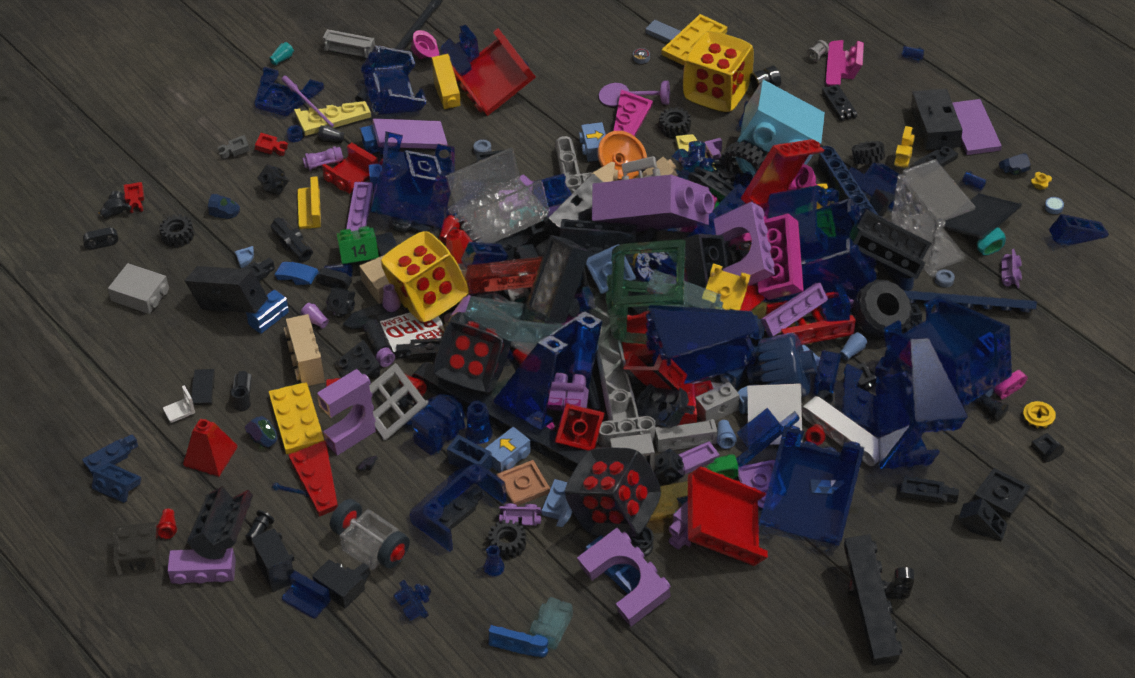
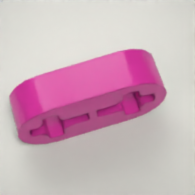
[994,370,1028,399]

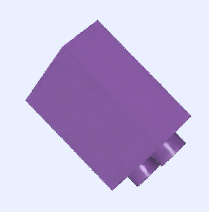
[592,174,714,232]

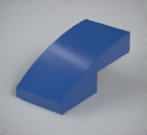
[274,262,319,285]

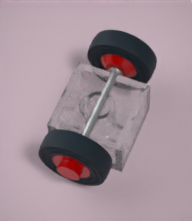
[330,499,410,571]

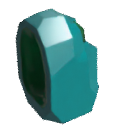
[977,227,1006,255]

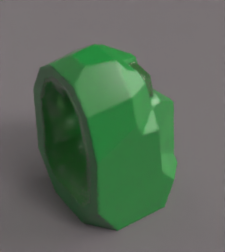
[707,454,738,479]

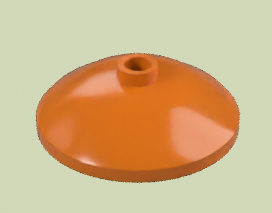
[597,131,647,180]

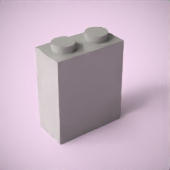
[108,263,169,314]

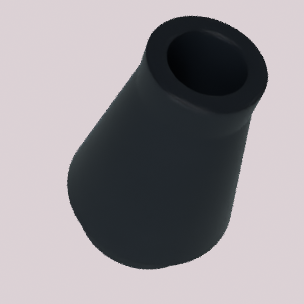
[318,124,345,142]

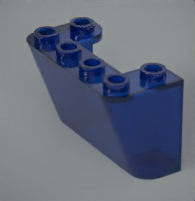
[361,45,427,115]
[768,185,828,262]

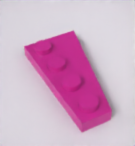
[614,89,653,136]

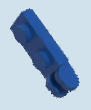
[489,625,548,657]

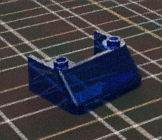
[410,464,507,552]

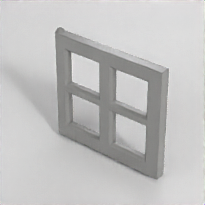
[369,363,428,440]

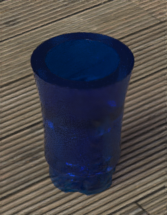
[465,401,493,444]

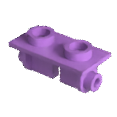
[1002,249,1022,288]
[499,503,542,526]

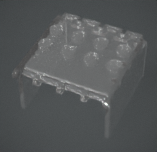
[446,147,549,248]
[891,159,975,277]

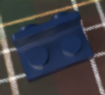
[92,463,141,503]

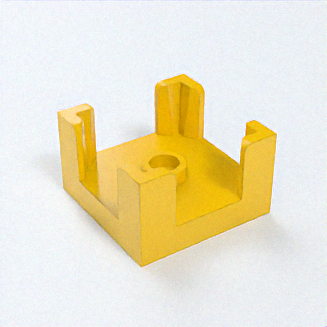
[701,264,751,317]

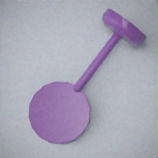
[599,81,670,107]

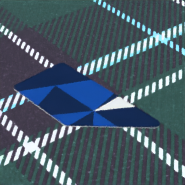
[811,479,844,494]

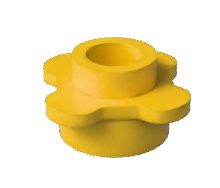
[1031,172,1052,190]

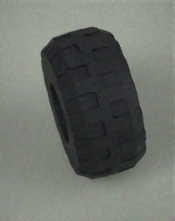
[853,280,912,339]

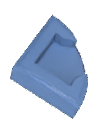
[235,246,254,268]

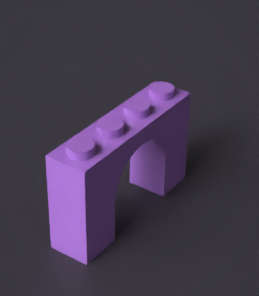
[714,202,775,285]
[317,369,376,455]
[577,528,671,627]

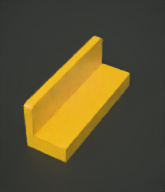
[298,177,321,229]

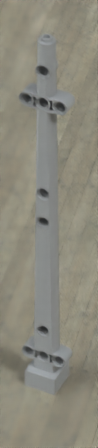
[547,136,655,472]

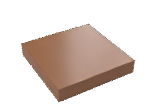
[497,460,550,506]

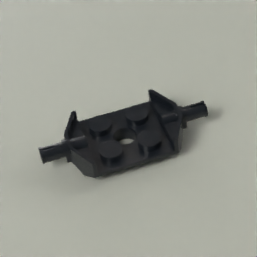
[634,384,695,428]

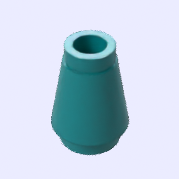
[269,42,294,66]

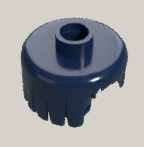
[747,333,817,398]

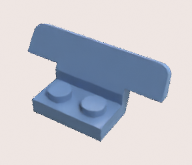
[542,479,572,527]

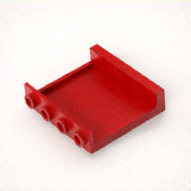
[452,28,536,116]
[741,139,824,208]
[688,466,768,566]

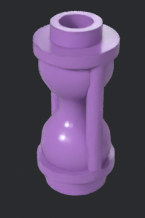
[302,146,343,171]

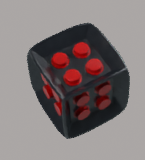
[433,312,514,393]
[565,447,661,537]

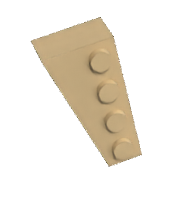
[284,314,325,386]

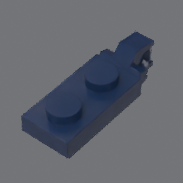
[82,434,138,476]

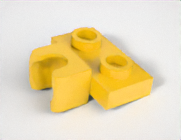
[894,126,915,167]

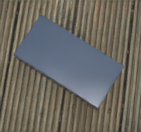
[645,20,681,43]

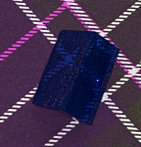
[820,284,851,322]
[282,571,331,619]

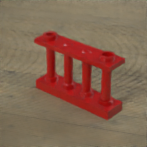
[765,291,856,345]

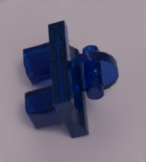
[393,580,431,620]

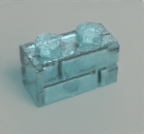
[530,597,573,649]

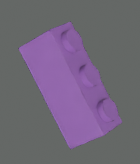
[168,548,236,584]

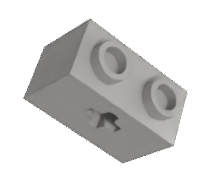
[695,382,740,422]

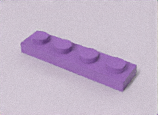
[347,182,373,231]
[761,283,828,336]

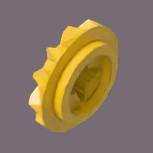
[1023,401,1056,428]

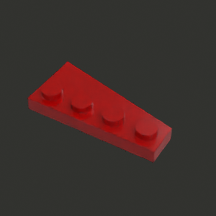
[289,440,338,517]

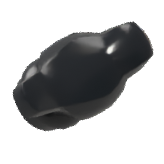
[98,191,132,219]

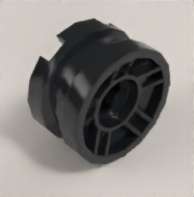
[630,526,654,557]

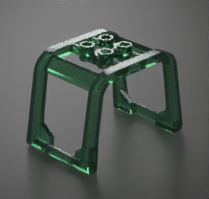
[606,240,688,348]

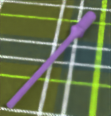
[281,76,334,127]

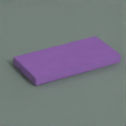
[953,99,1002,155]
[372,119,448,149]

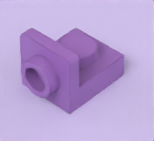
[704,138,722,168]

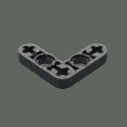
[848,567,914,599]

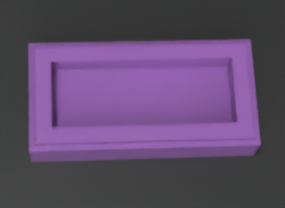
[679,441,720,474]

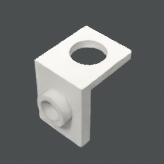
[163,385,195,423]

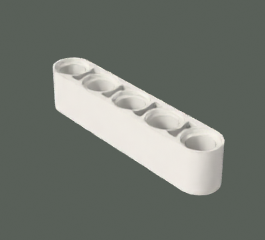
[801,396,888,466]

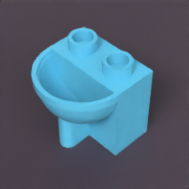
[736,80,825,179]

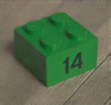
[336,226,379,264]

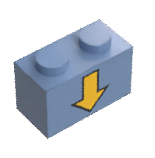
[579,122,606,162]
[485,427,530,473]

